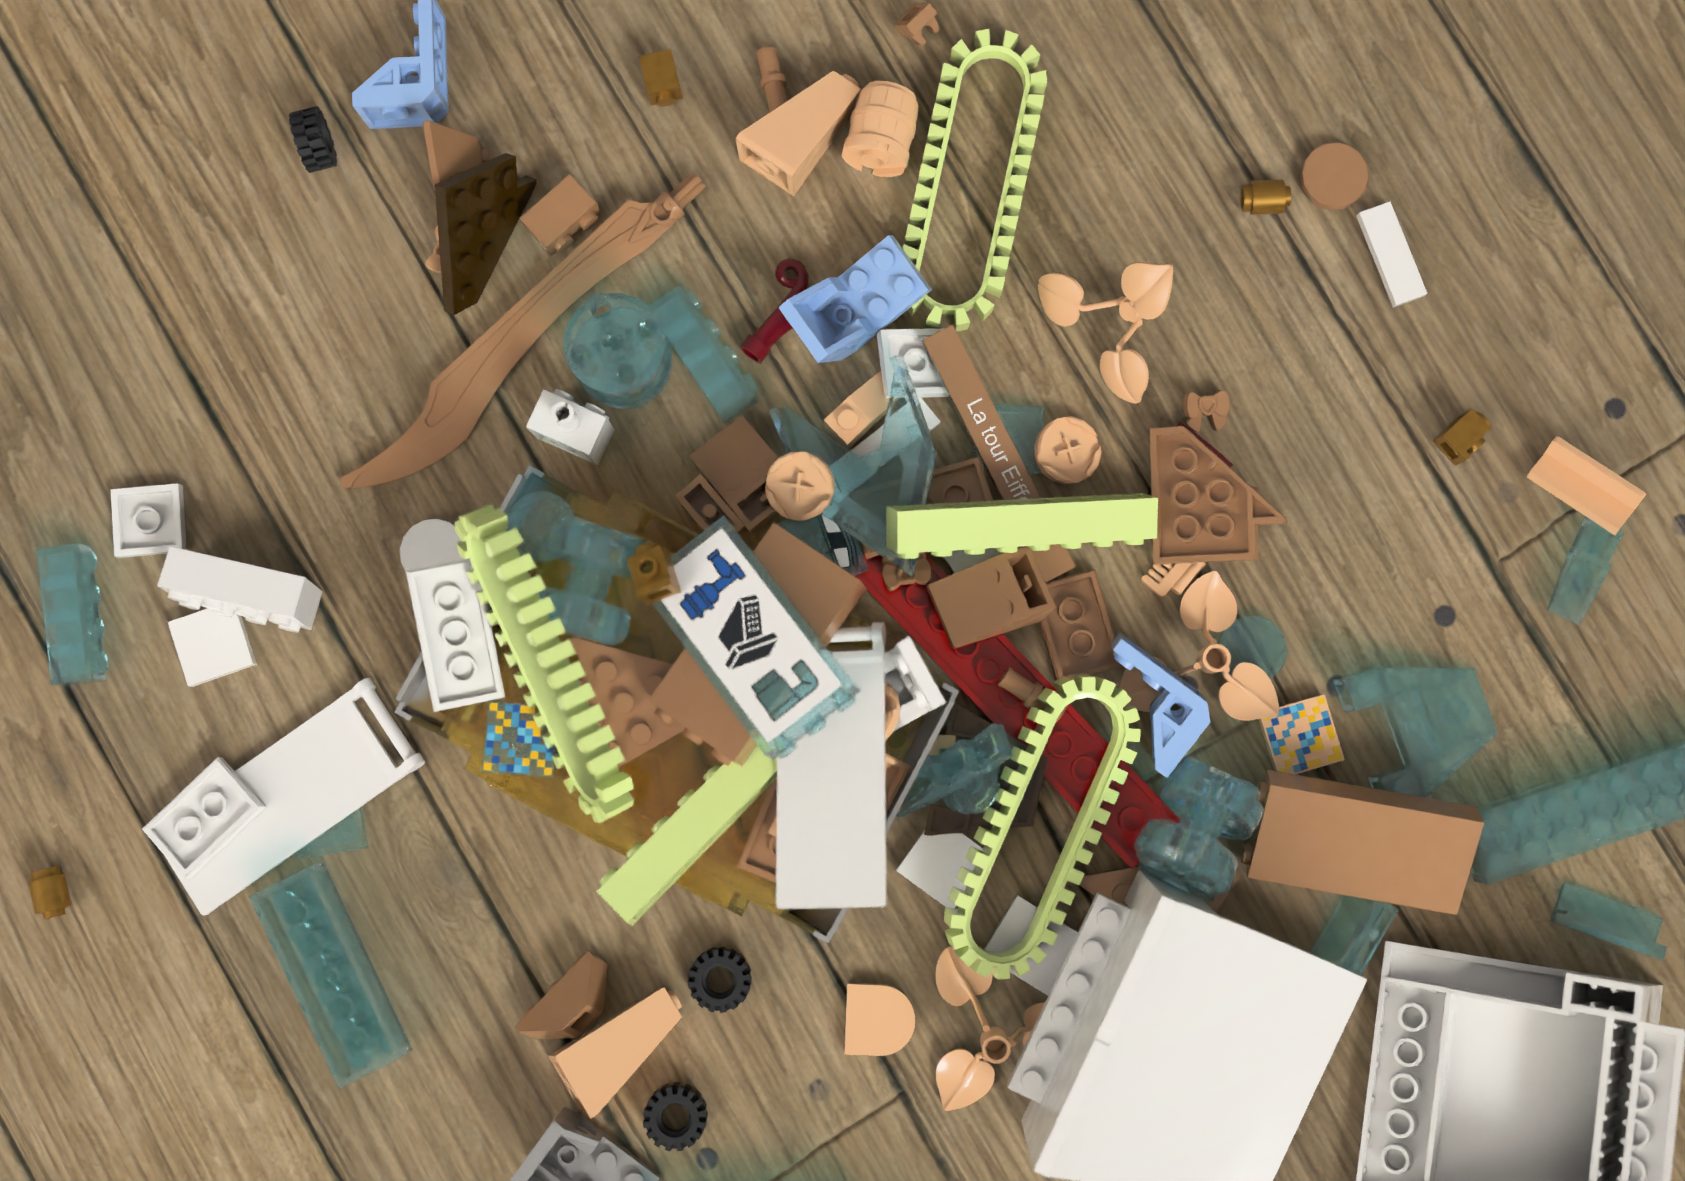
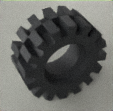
[289,106,337,173]
[688,947,752,1013]
[643,1082,708,1151]

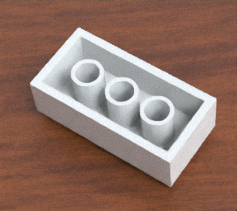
[157,546,323,633]

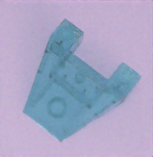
[1333,668,1498,798]

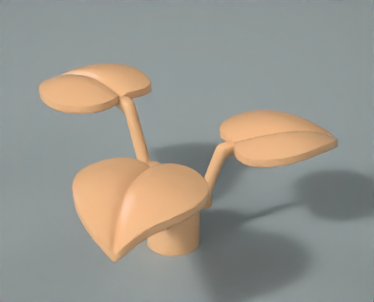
[1038,262,1173,403]
[1119,571,1279,721]
[935,946,1045,1111]

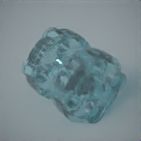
[563,293,673,409]
[538,516,647,646]
[1134,757,1264,901]

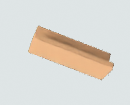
[1527,436,1646,535]

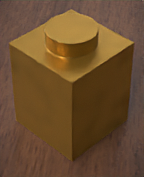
[638,49,683,107]

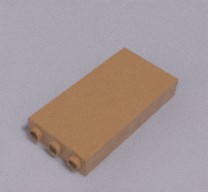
[648,523,867,766]
[1241,770,1484,915]

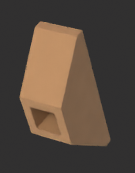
[514,951,608,1039]

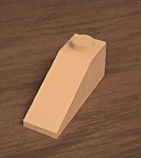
[824,371,903,451]

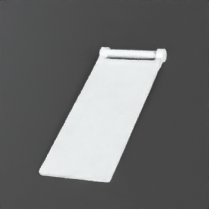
[776,622,886,909]
[165,677,425,915]

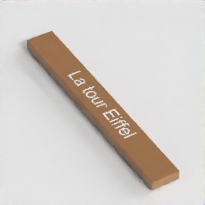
[922,324,1076,583]

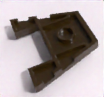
[924,703,1048,836]

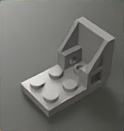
[510,1107,660,1181]

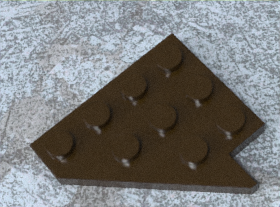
[435,153,537,315]

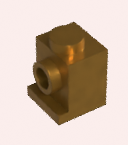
[1432,409,1491,466]
[626,543,682,605]

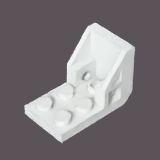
[885,637,946,731]

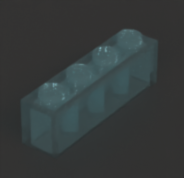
[647,284,759,424]
[36,543,108,686]

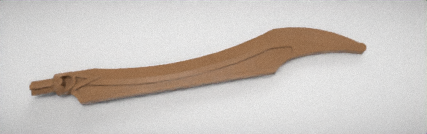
[340,172,706,489]

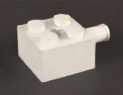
[526,389,615,466]

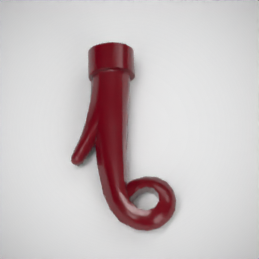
[740,258,809,363]

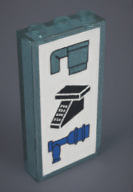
[652,516,861,760]

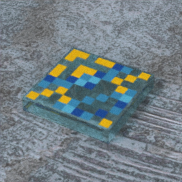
[481,701,557,778]

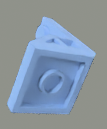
[352,0,449,129]
[778,235,932,363]
[1111,632,1210,778]

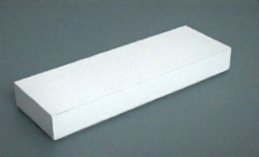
[1356,202,1428,308]

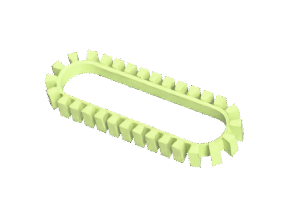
[903,29,1047,332]
[454,504,634,823]

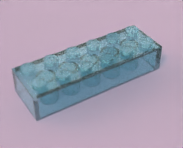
[249,862,413,1089]

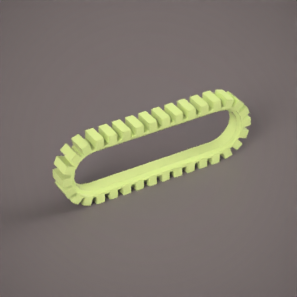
[944,674,1141,979]

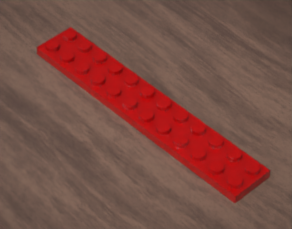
[847,552,1182,869]

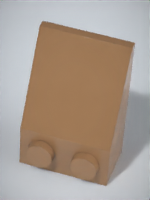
[422,121,491,190]

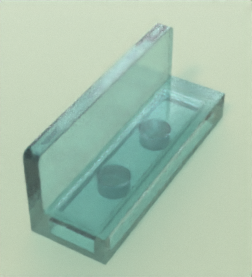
[1550,883,1667,960]
[1310,895,1399,975]

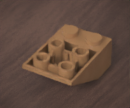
[689,415,779,536]
[926,546,1056,649]

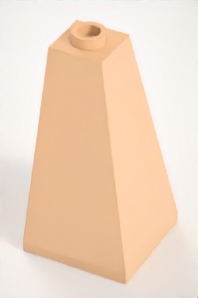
[736,70,861,196]
[548,987,682,1119]

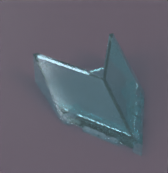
[769,355,937,577]

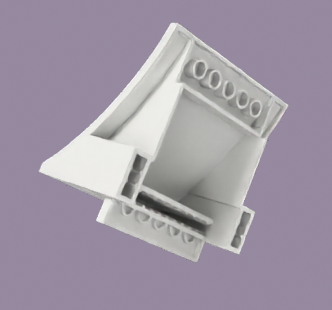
[1007,870,1367,1181]
[1356,941,1685,1181]

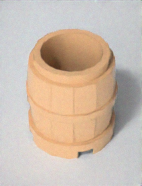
[842,81,919,177]

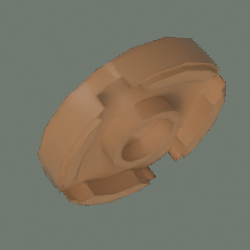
[1300,142,1369,211]

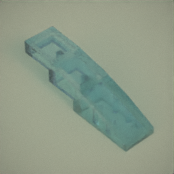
[1547,516,1624,626]
[896,724,1013,817]

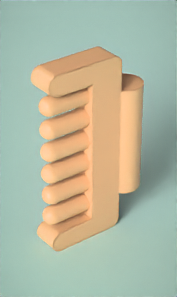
[1141,563,1206,597]

